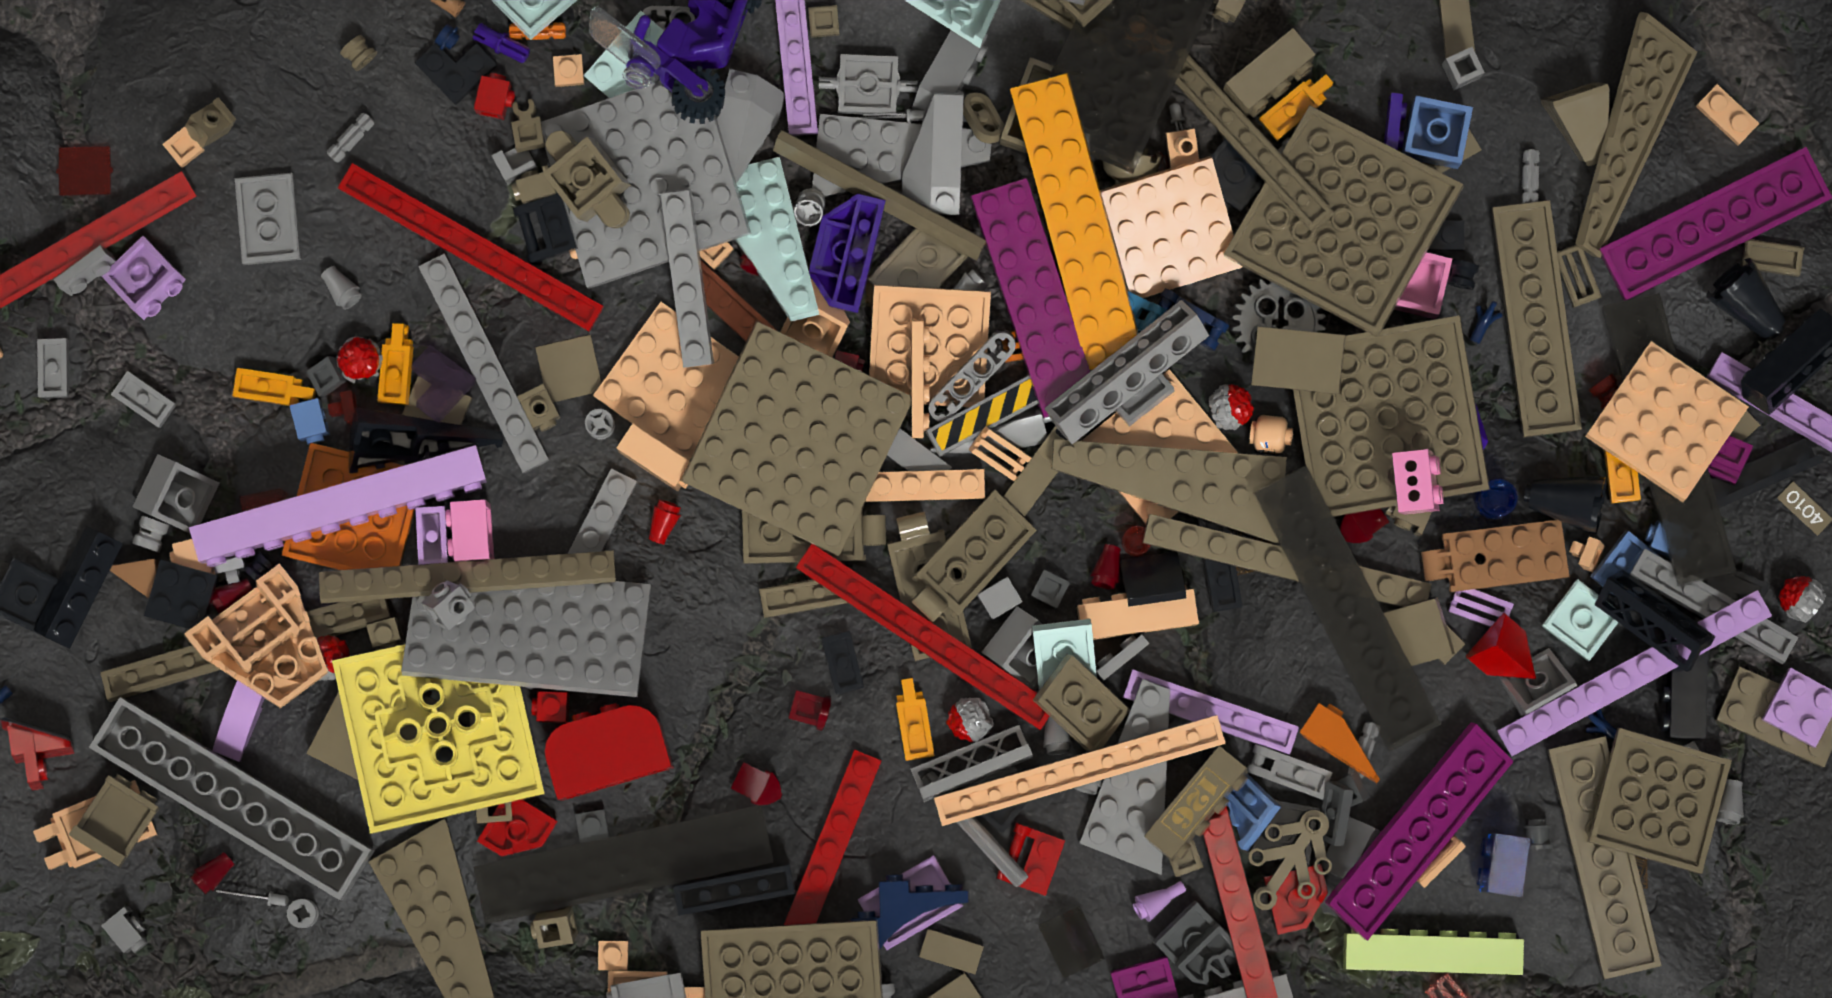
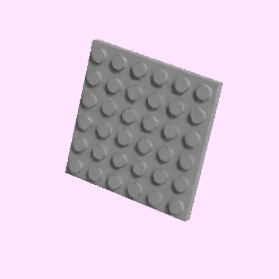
[541,69,751,289]

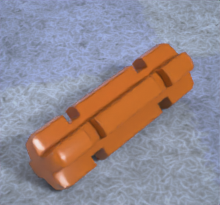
[509,22,566,40]

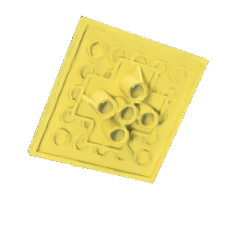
[332,644,544,834]

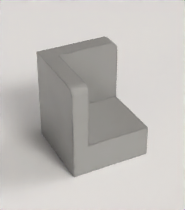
[491,148,538,185]
[977,577,1023,619]

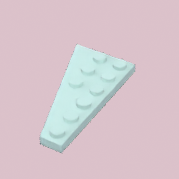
[905,0,1001,48]
[735,157,819,322]

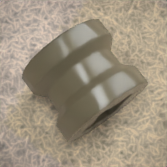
[340,35,377,71]

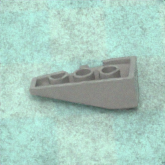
[717,69,785,184]
[902,92,964,215]

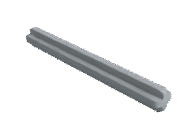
[922,772,1028,887]

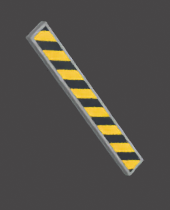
[926,370,1092,457]

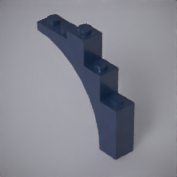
[851,874,970,949]

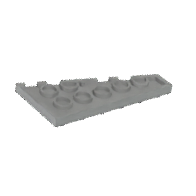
[812,114,991,197]
[1079,679,1170,875]

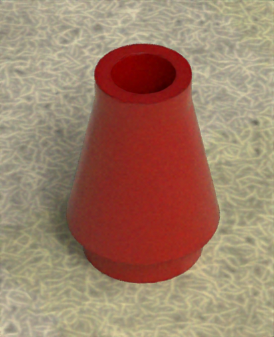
[648,499,681,545]

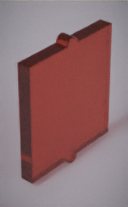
[56,146,114,196]

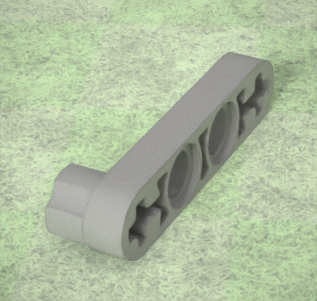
[929,330,1016,421]

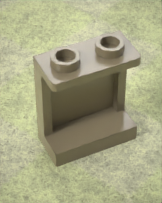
[69,774,160,868]

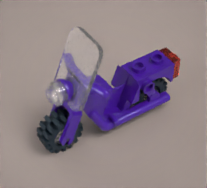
[589,0,763,124]

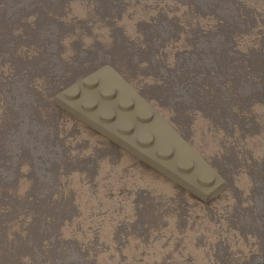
[1575,12,1697,258]
[1051,439,1287,544]
[369,819,495,998]

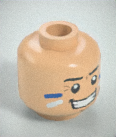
[1250,415,1293,454]

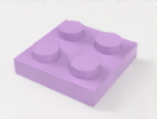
[1761,668,1832,748]

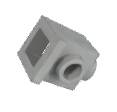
[101,906,148,953]

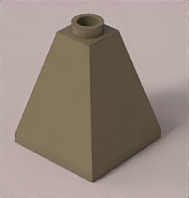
[1540,82,1610,166]

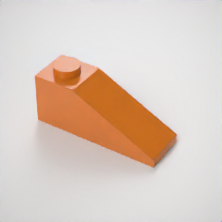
[1300,703,1380,784]

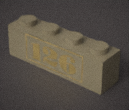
[1144,746,1248,862]

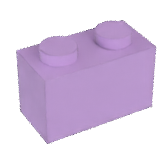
[415,506,448,565]

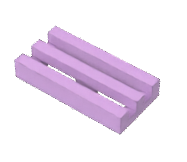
[1448,590,1514,627]

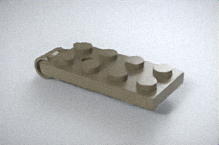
[911,490,1037,622]
[742,505,886,564]
[887,512,972,661]

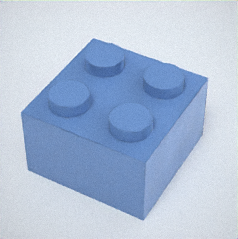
[1402,96,1473,169]

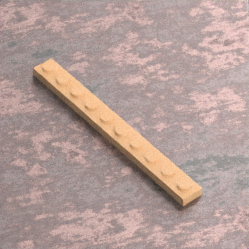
[934,715,1226,826]

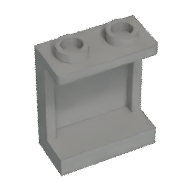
[606,972,686,998]

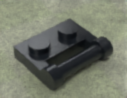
[513,193,578,264]

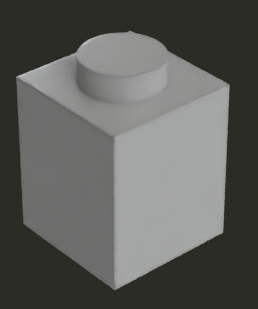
[1442,47,1485,90]

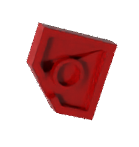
[477,800,558,857]
[1263,864,1328,935]

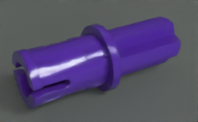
[473,23,530,63]

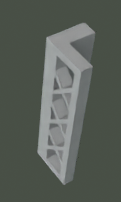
[911,725,1033,802]

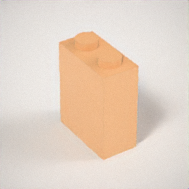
[616,423,689,491]

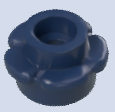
[434,24,460,50]

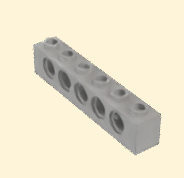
[1044,300,1209,444]

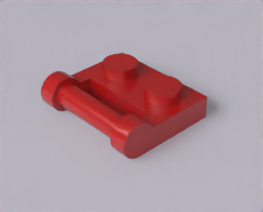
[996,823,1065,896]

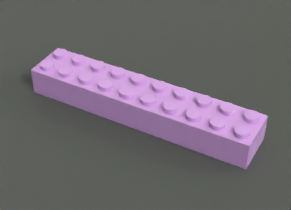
[189,445,487,567]

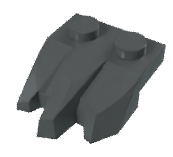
[1152,900,1235,985]

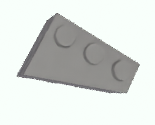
[911,30,989,112]

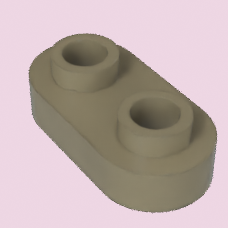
[963,93,1004,144]

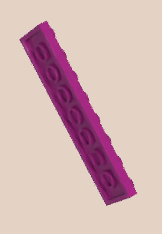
[1599,147,1832,302]
[971,178,1090,418]
[1324,722,1514,941]

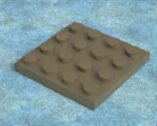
[1587,728,1732,874]

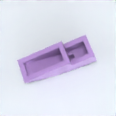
[212,680,265,762]

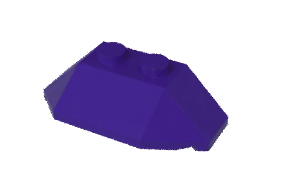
[809,194,886,313]

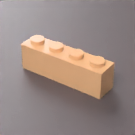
[1077,585,1199,640]

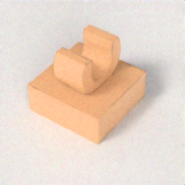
[1569,537,1605,573]

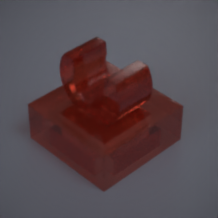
[328,390,357,424]

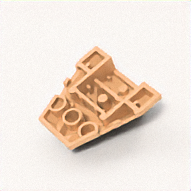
[184,563,328,708]

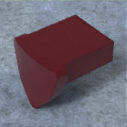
[1340,509,1390,543]
[789,690,831,731]
[730,762,782,805]

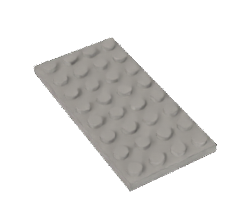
[401,564,651,697]

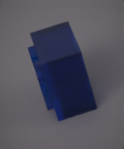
[1476,833,1531,897]

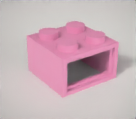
[1394,252,1452,319]
[1392,449,1444,515]
[445,500,494,562]

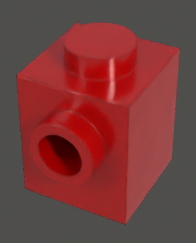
[474,73,515,120]
[531,691,570,723]

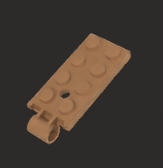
[1421,520,1569,592]

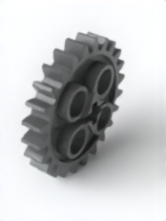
[1231,279,1326,361]

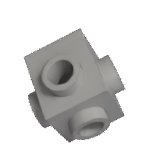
[421,580,475,631]

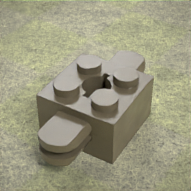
[542,131,631,229]

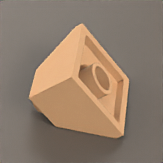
[780,279,850,358]

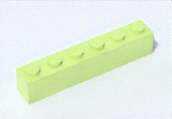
[1343,928,1524,975]

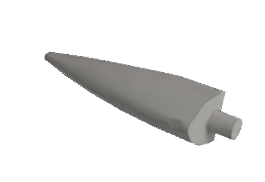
[930,406,1052,454]

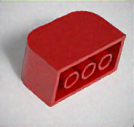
[545,703,674,801]

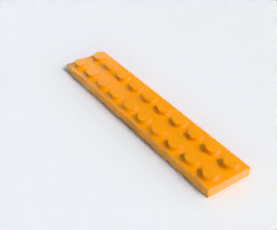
[1010,73,1139,370]

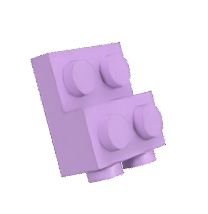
[102,236,186,320]

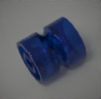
[1475,479,1518,520]

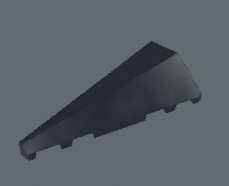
[349,407,503,473]

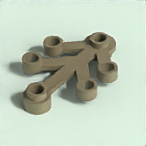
[1248,810,1332,910]

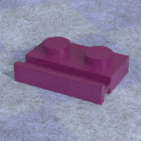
[1705,435,1753,486]
[1110,956,1179,998]

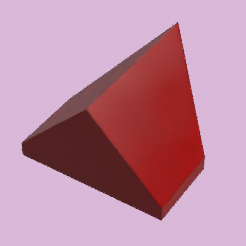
[1465,612,1536,679]

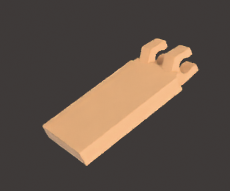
[33,780,158,870]

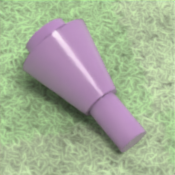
[1133,881,1186,922]

